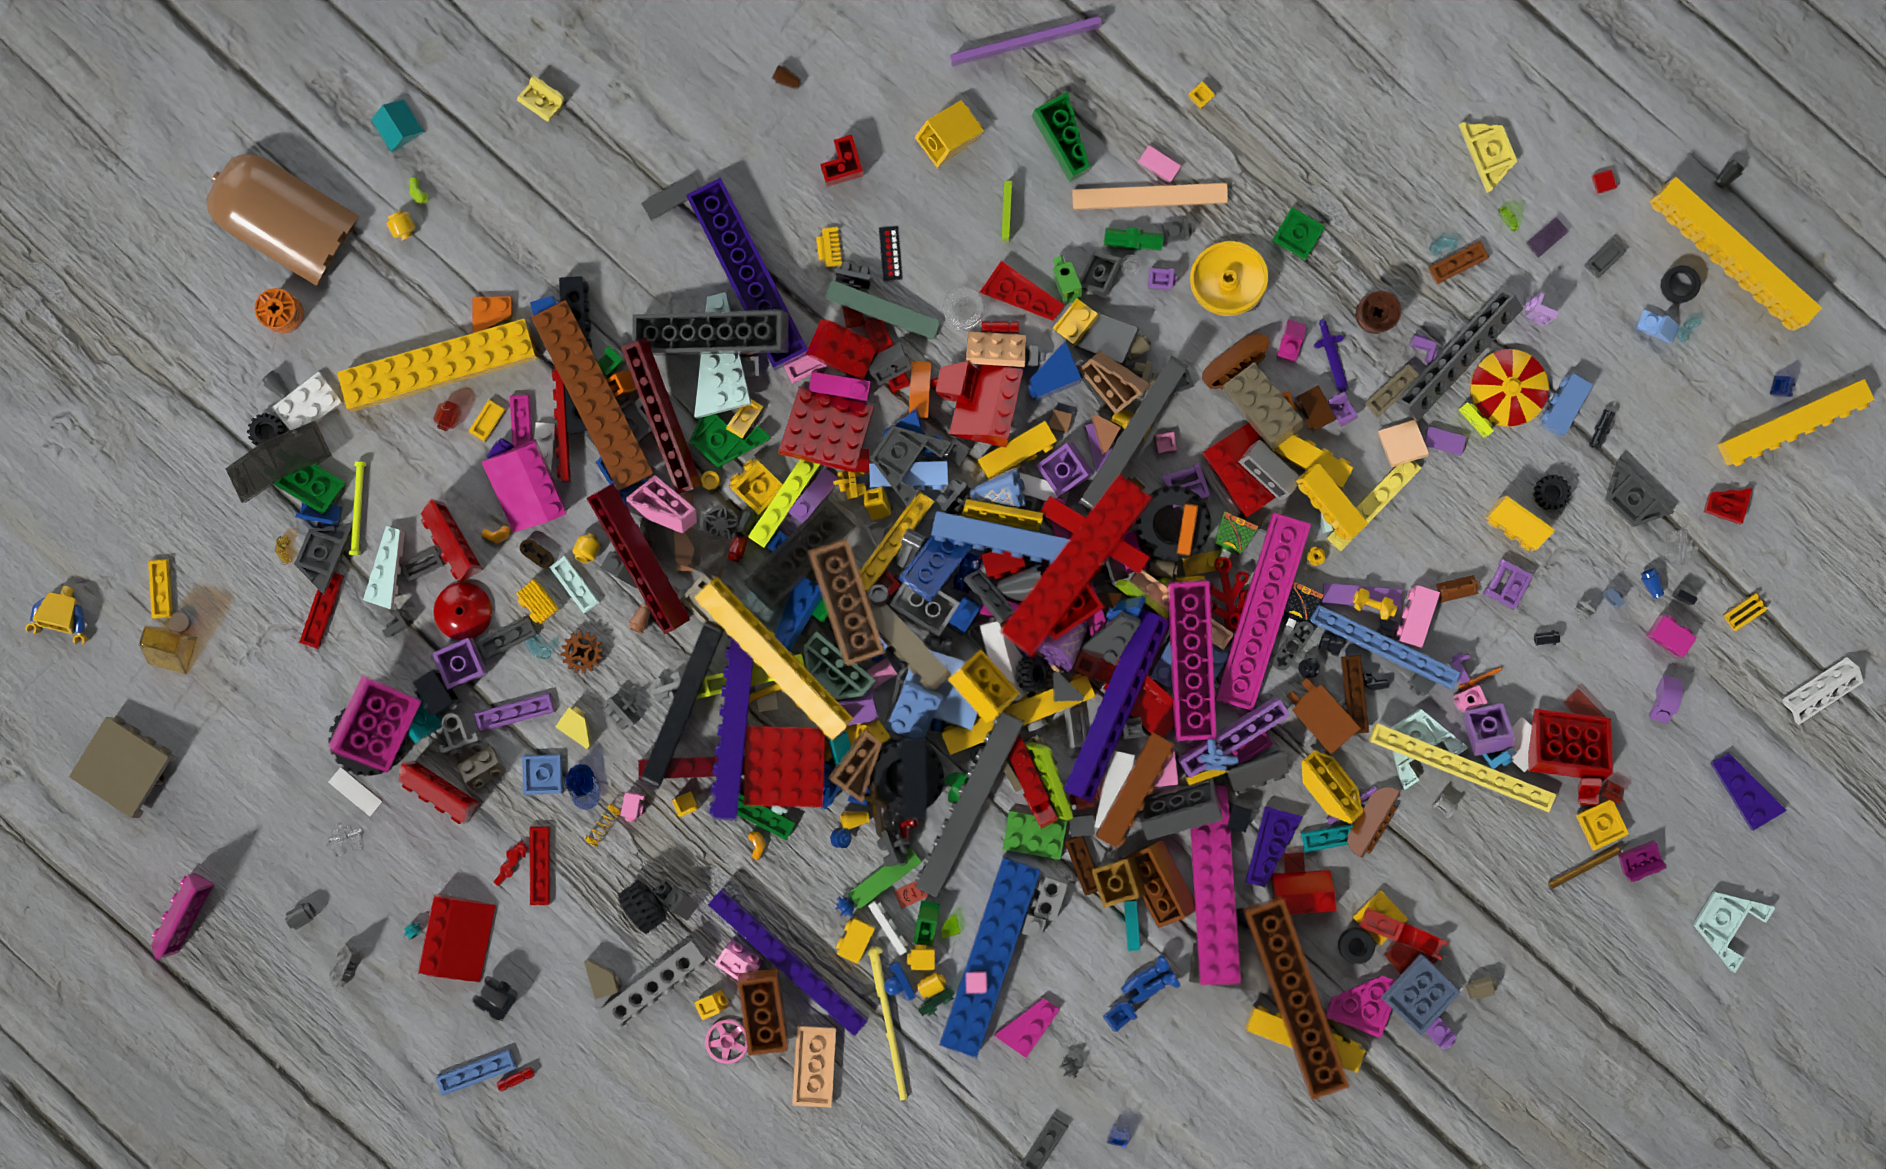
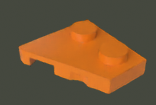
[472,296,513,333]

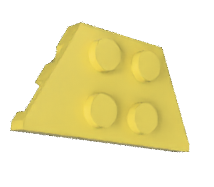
[1459,122,1517,193]

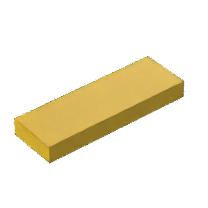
[148,559,173,619]

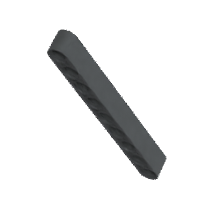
[1078,355,1188,511]

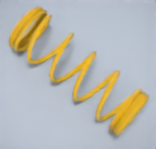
[584,804,621,847]

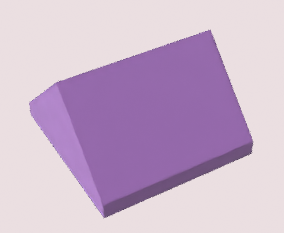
[834,686,879,726]

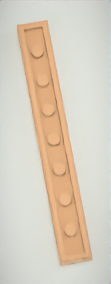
[1072,183,1228,210]

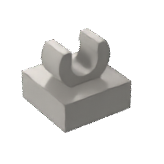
[1024,345,1046,367]

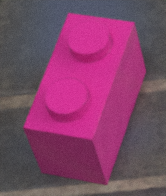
[1646,615,1697,657]

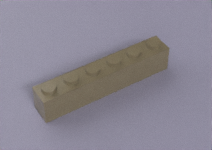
[865,593,952,691]

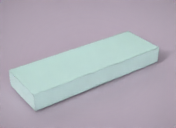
[550,556,600,614]

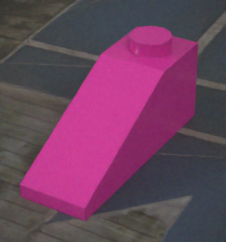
[809,372,870,402]

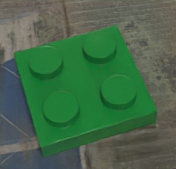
[1272,207,1325,261]

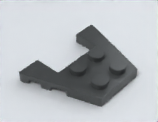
[870,426,951,506]

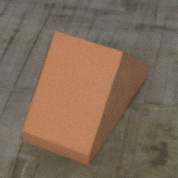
[1091,414,1121,455]

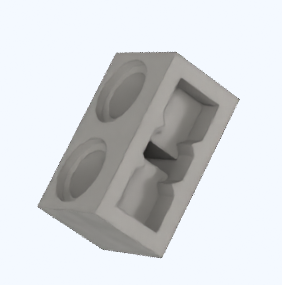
[1031,876,1068,922]

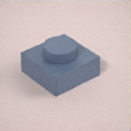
[1601,588,1625,608]

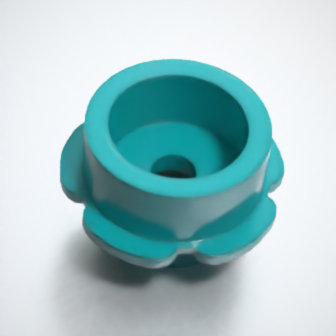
[404,922,422,940]

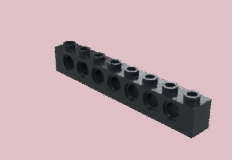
[559,276,592,434]

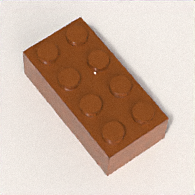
[737,968,789,1056]

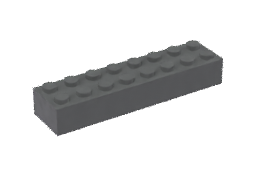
[632,310,788,356]

